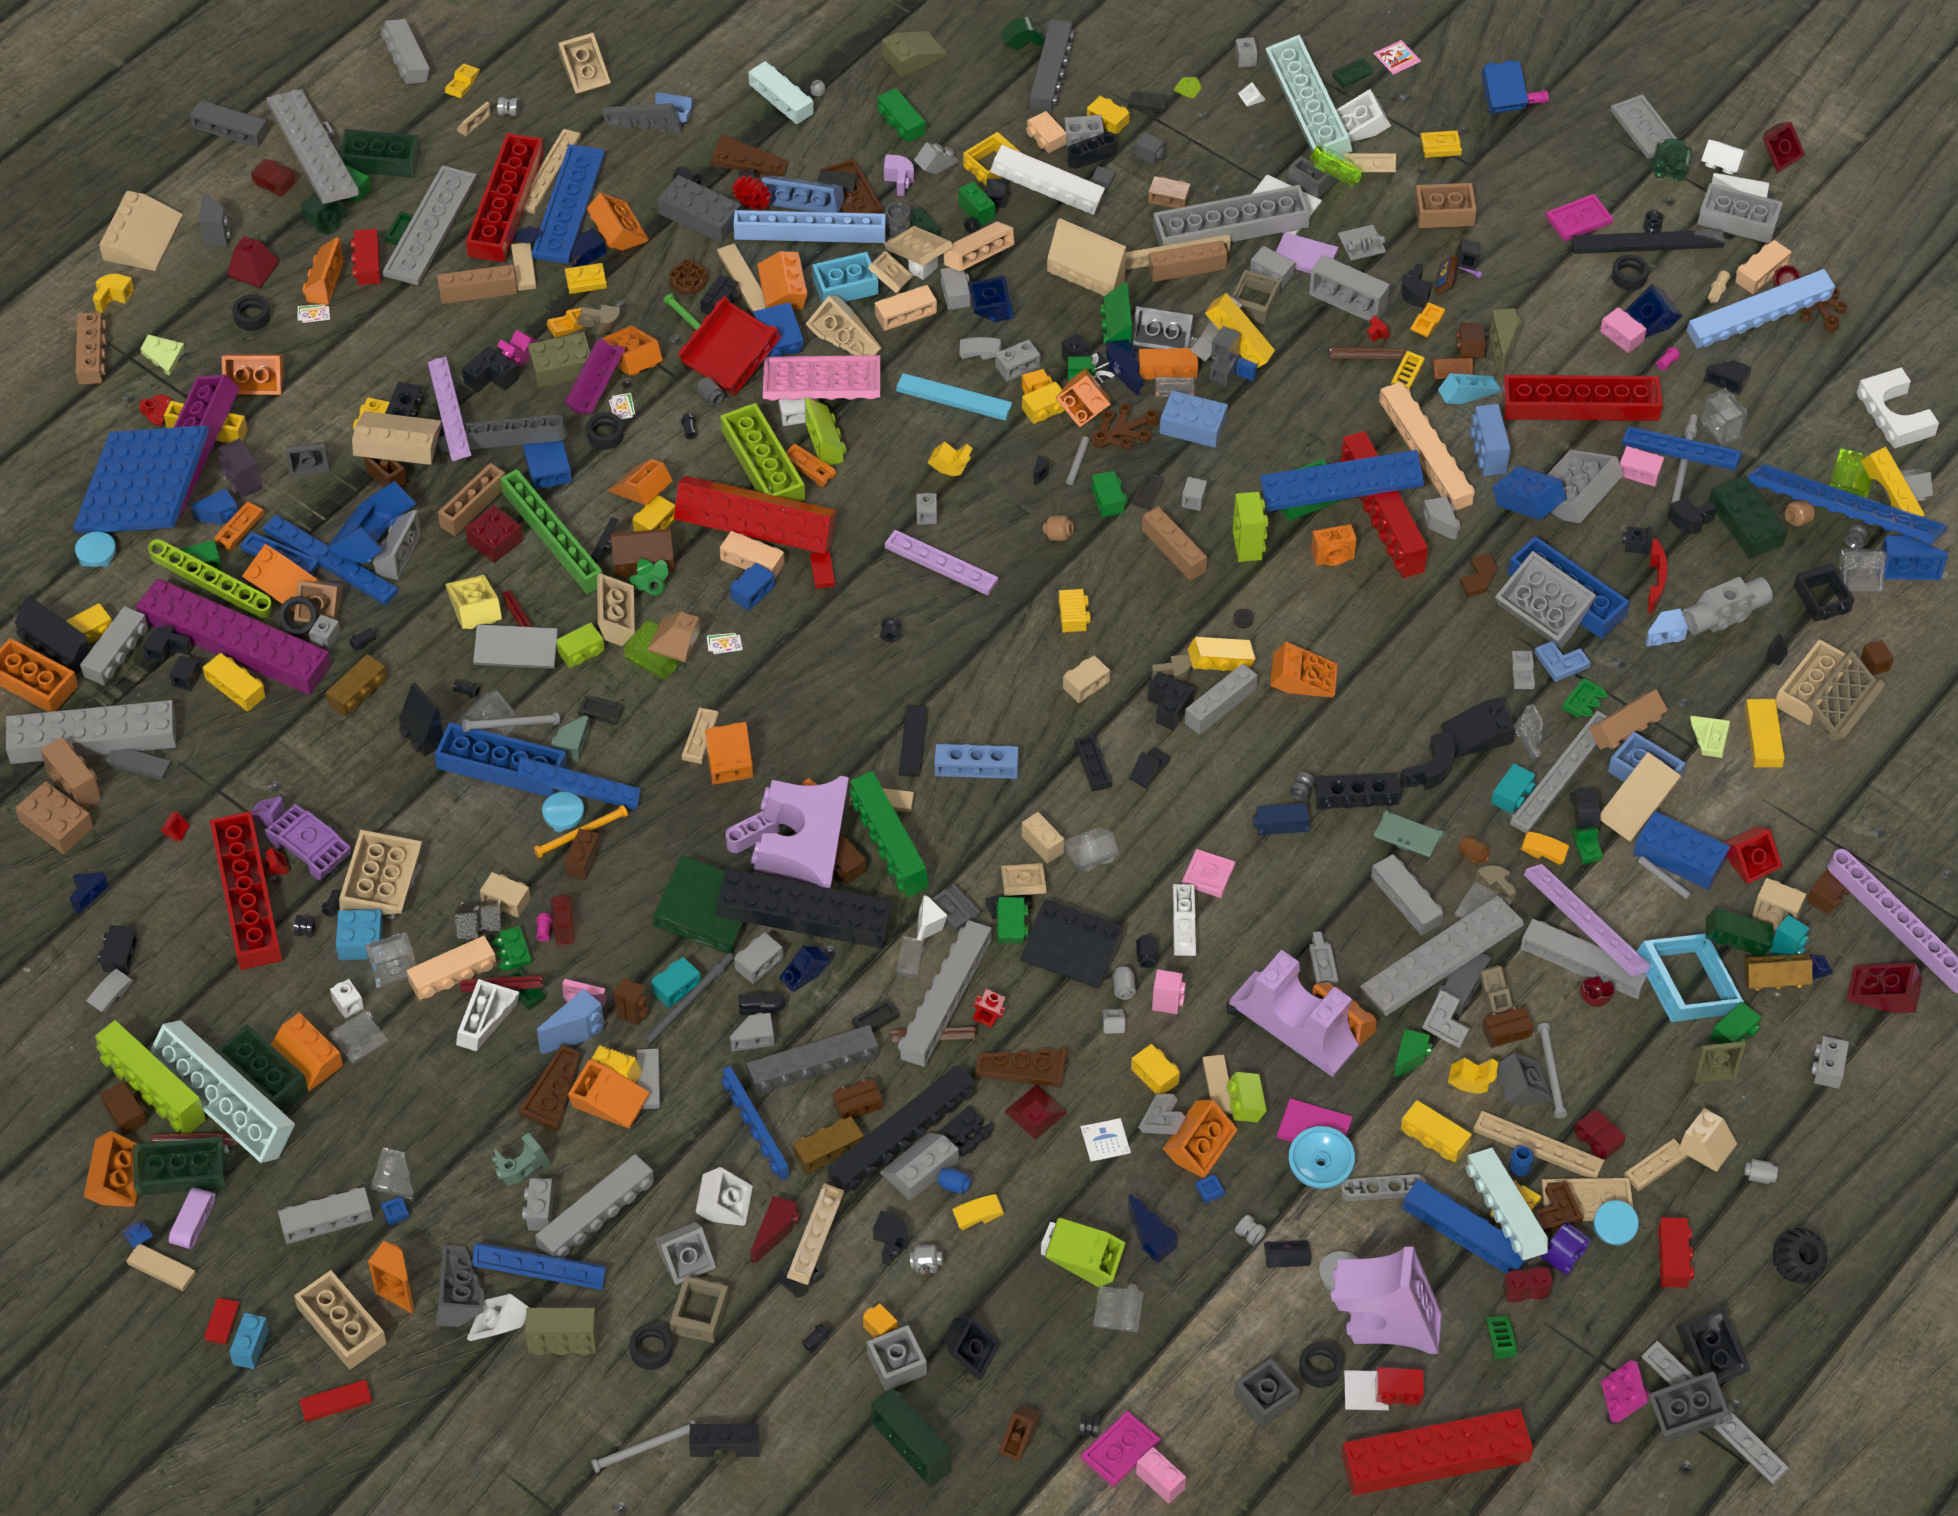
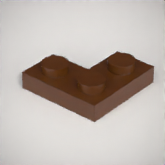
[1533,1181,1583,1233]

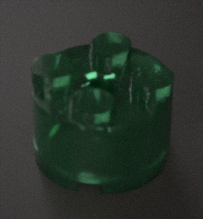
[1652,139,1692,181]
[301,193,346,235]

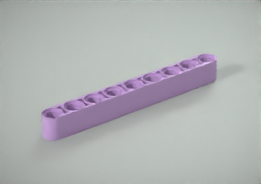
[1827,849,1958,994]

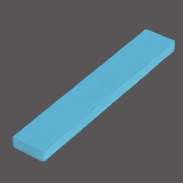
[896,373,1012,421]

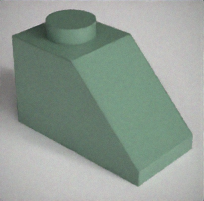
[551,716,590,761]

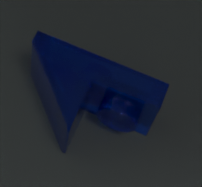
[70,872,109,913]

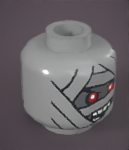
[910,1244,943,1274]

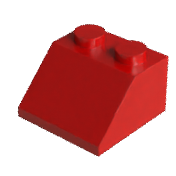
[1723,826,1783,884]

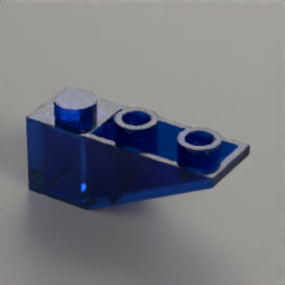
[1106,339,1143,396]
[1128,1194,1178,1263]

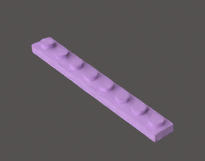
[428,357,471,461]
[1524,864,1650,977]

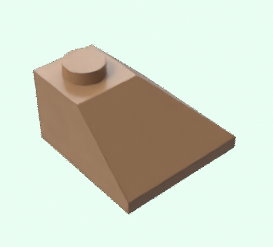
[294,580,344,622]
[647,612,700,662]

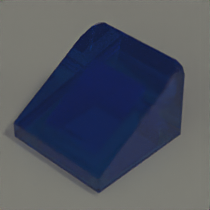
[1809,954,1833,980]

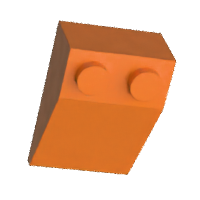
[601,325,663,375]
[242,544,319,613]

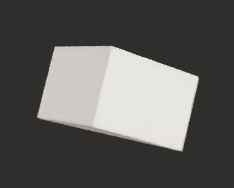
[917,896,947,940]

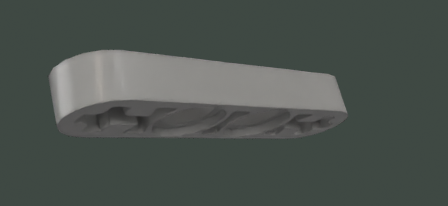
[1340,1174,1427,1201]

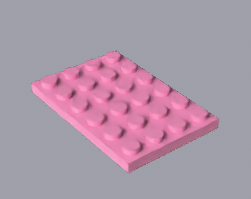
[763,355,880,401]

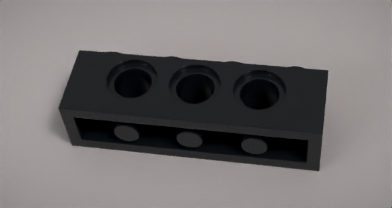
[385,382,424,417]
[1314,773,1401,810]

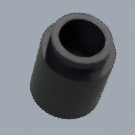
[673,167,701,185]
[1136,935,1158,968]

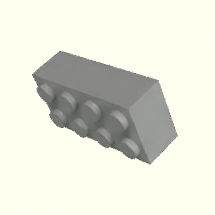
[1697,183,1783,243]
[1309,255,1390,322]

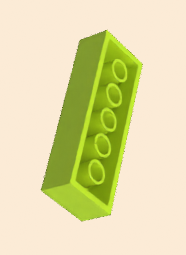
[720,403,805,502]
[95,1020,206,1133]

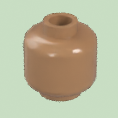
[1785,499,1815,527]
[1043,515,1074,541]

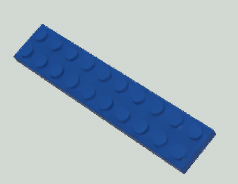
[1748,463,1948,544]

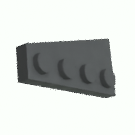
[602,103,683,134]

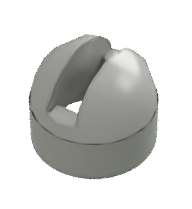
[810,80,825,96]

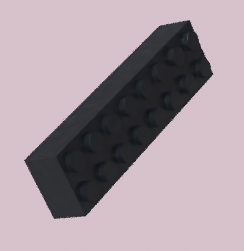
[716,868,892,949]

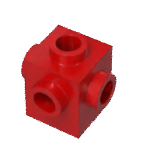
[972,989,1005,1028]

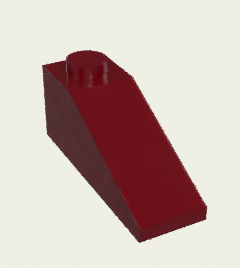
[750,1196,801,1263]

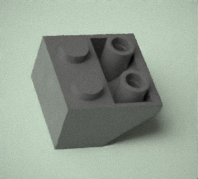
[1288,156,1340,199]

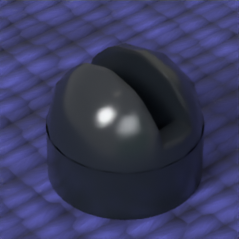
[963,216,979,233]

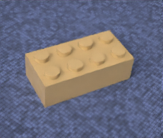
[1776,639,1853,726]
[294,1270,387,1370]

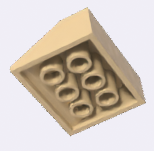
[99,191,183,271]
[1047,218,1126,296]
[352,411,442,465]
[339,830,422,915]

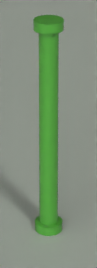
[664,294,701,330]

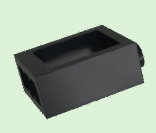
[1794,563,1854,622]

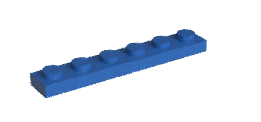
[1622,426,1742,471]
[515,757,640,810]
[721,1066,789,1181]
[472,1242,607,1290]

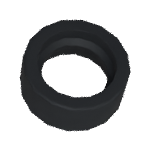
[1611,254,1649,291]
[232,294,270,331]
[586,412,624,450]
[279,596,320,635]
[629,1324,673,1370]
[1299,1342,1342,1388]

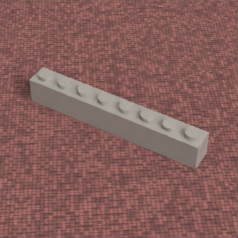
[898,920,992,1067]

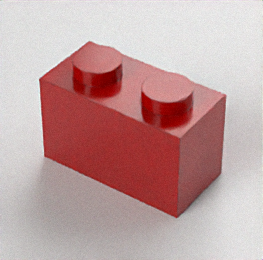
[1375,1367,1424,1406]

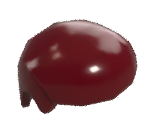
[1772,265,1801,288]
[1579,977,1615,1007]

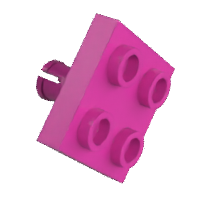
[1601,1360,1649,1423]

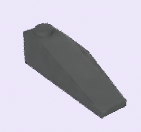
[436,1244,484,1327]

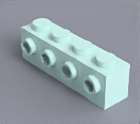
[749,61,814,124]

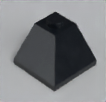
[945,1316,1000,1380]

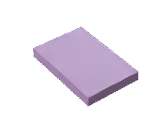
[1276,232,1338,274]

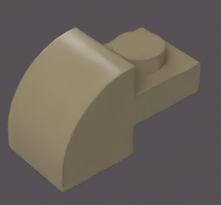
[577,304,620,334]
[1151,654,1192,684]
[1475,865,1516,906]
[1479,965,1513,1013]

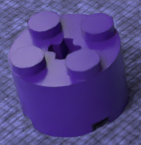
[1541,1222,1592,1275]

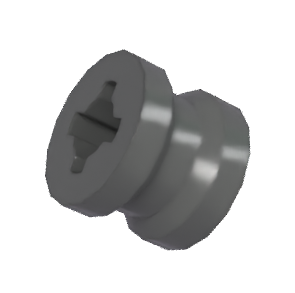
[1844,524,1868,549]

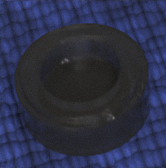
[1233,608,1254,629]

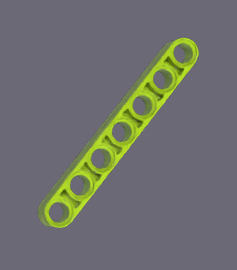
[148,539,273,618]

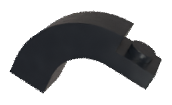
[1400,731,1455,790]

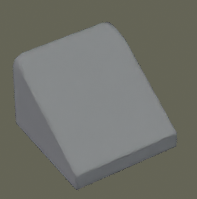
[1102,1009,1125,1034]

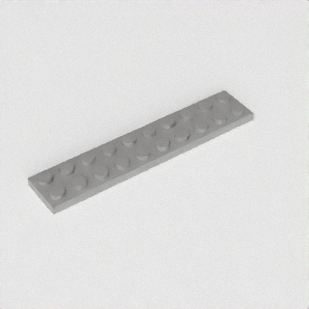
[266,89,359,204]

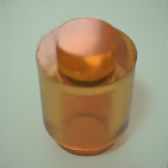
[1458,836,1490,865]

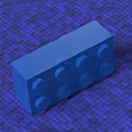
[1633,811,1730,890]

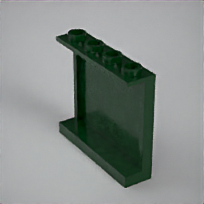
[652,855,744,954]

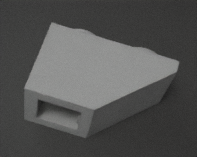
[914,142,959,174]
[1422,496,1460,539]

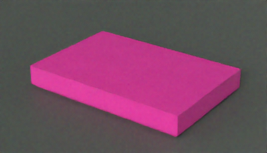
[1545,194,1614,242]
[1277,1098,1352,1142]
[1080,1411,1161,1488]

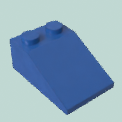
[1879,535,1948,580]

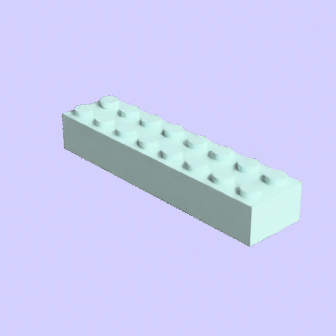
[1266,35,1352,164]
[150,1020,295,1163]

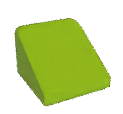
[1174,77,1202,98]

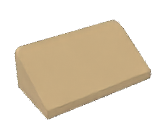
[457,102,491,136]

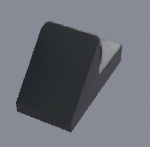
[1129,747,1170,789]

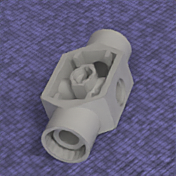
[1682,577,1773,635]

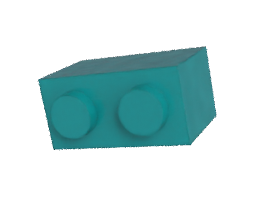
[1491,763,1536,814]
[1770,915,1810,955]
[651,957,701,1009]

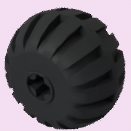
[1772,1228,1828,1284]

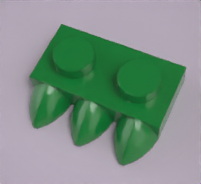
[1562,678,1608,719]
[490,926,532,970]

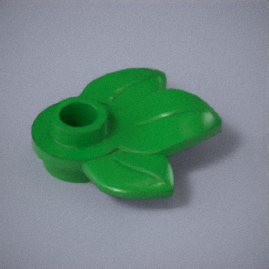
[630,558,668,595]

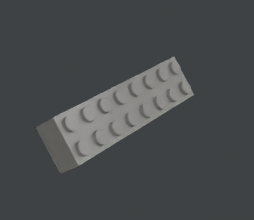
[1153,185,1309,246]
[6,700,176,764]

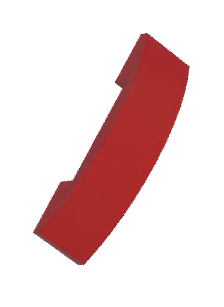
[1647,539,1667,614]

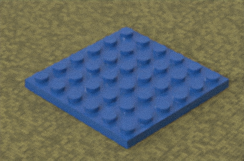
[73,425,210,533]

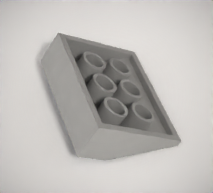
[1547,449,1623,523]
[1495,551,1596,649]

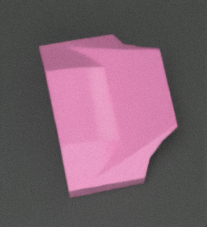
[562,979,607,1008]

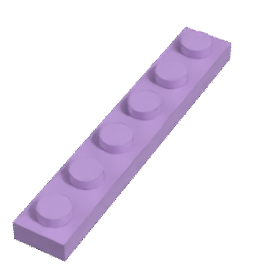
[885,530,998,595]

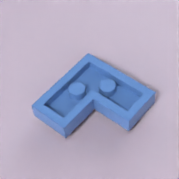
[1534,641,1591,682]

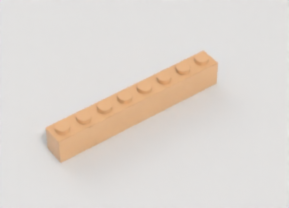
[1379,382,1475,511]

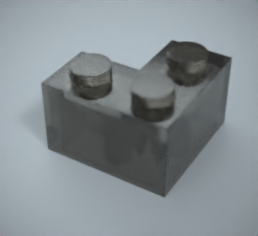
[455,900,503,941]

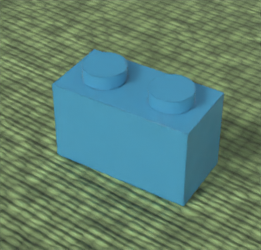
[229,1313,269,1369]

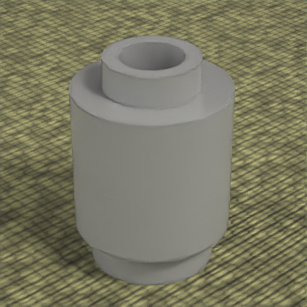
[1113,967,1136,1000]
[1744,1159,1778,1184]

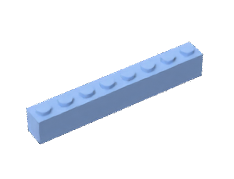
[734,210,886,243]
[1686,269,1835,349]

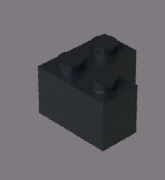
[462,346,519,393]
[1148,672,1194,731]

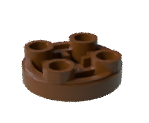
[669,259,708,294]

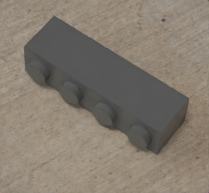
[190,100,269,148]

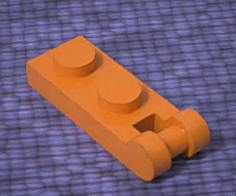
[785,443,837,487]
[214,501,264,551]

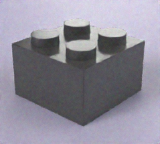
[1234,1358,1300,1428]

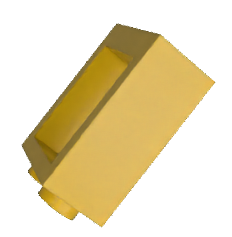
[963,132,1021,185]

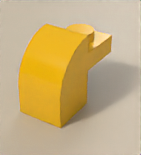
[93,274,134,313]
[927,441,973,476]
[1448,1058,1499,1094]

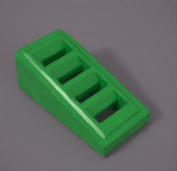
[1485,1315,1517,1360]

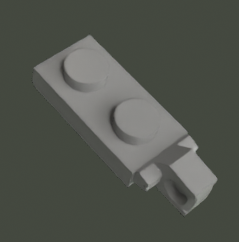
[1309,931,1338,985]

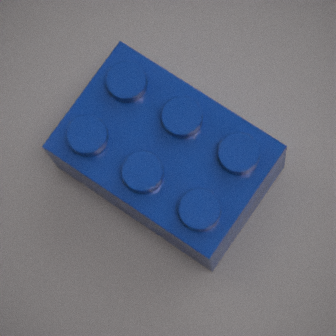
[1492,466,1566,520]

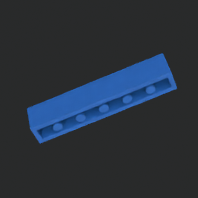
[1401,1179,1528,1273]

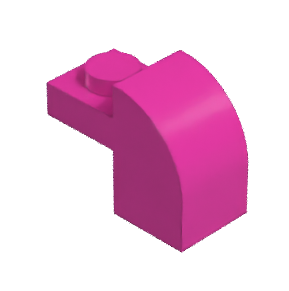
[497,330,538,366]

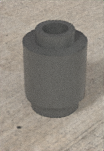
[696,377,724,405]

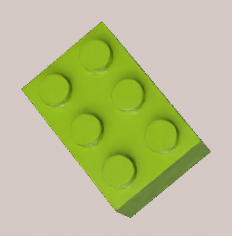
[1232,492,1268,562]

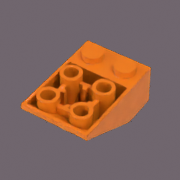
[608,459,673,505]
[1270,642,1338,698]
[705,722,753,785]
[568,1060,650,1129]

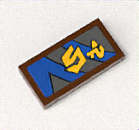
[1435,255,1458,295]

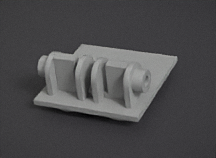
[1338,225,1386,261]

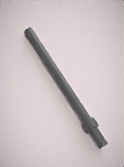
[643,953,734,1045]

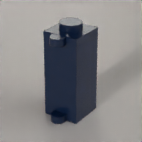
[1252,803,1309,835]

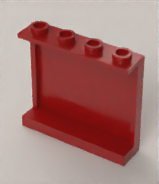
[678,296,781,396]

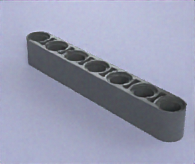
[437,415,568,452]

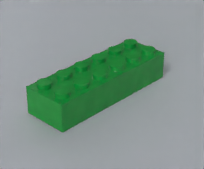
[849,771,929,899]

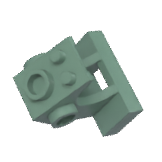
[492,1133,551,1186]

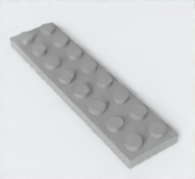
[383,165,477,285]
[1360,895,1524,1016]

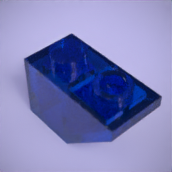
[779,946,830,992]

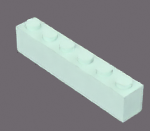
[1466,1148,1548,1260]

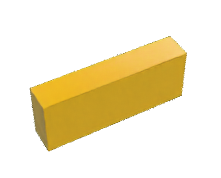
[1745,699,1785,768]

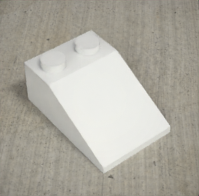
[1336,89,1391,142]

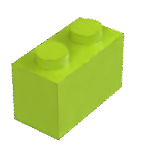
[556,623,605,668]
[1226,1072,1267,1122]

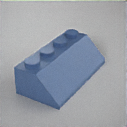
[762,176,844,213]

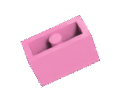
[1600,307,1646,353]
[1620,446,1664,487]
[1152,970,1186,1014]
[1136,1447,1186,1503]

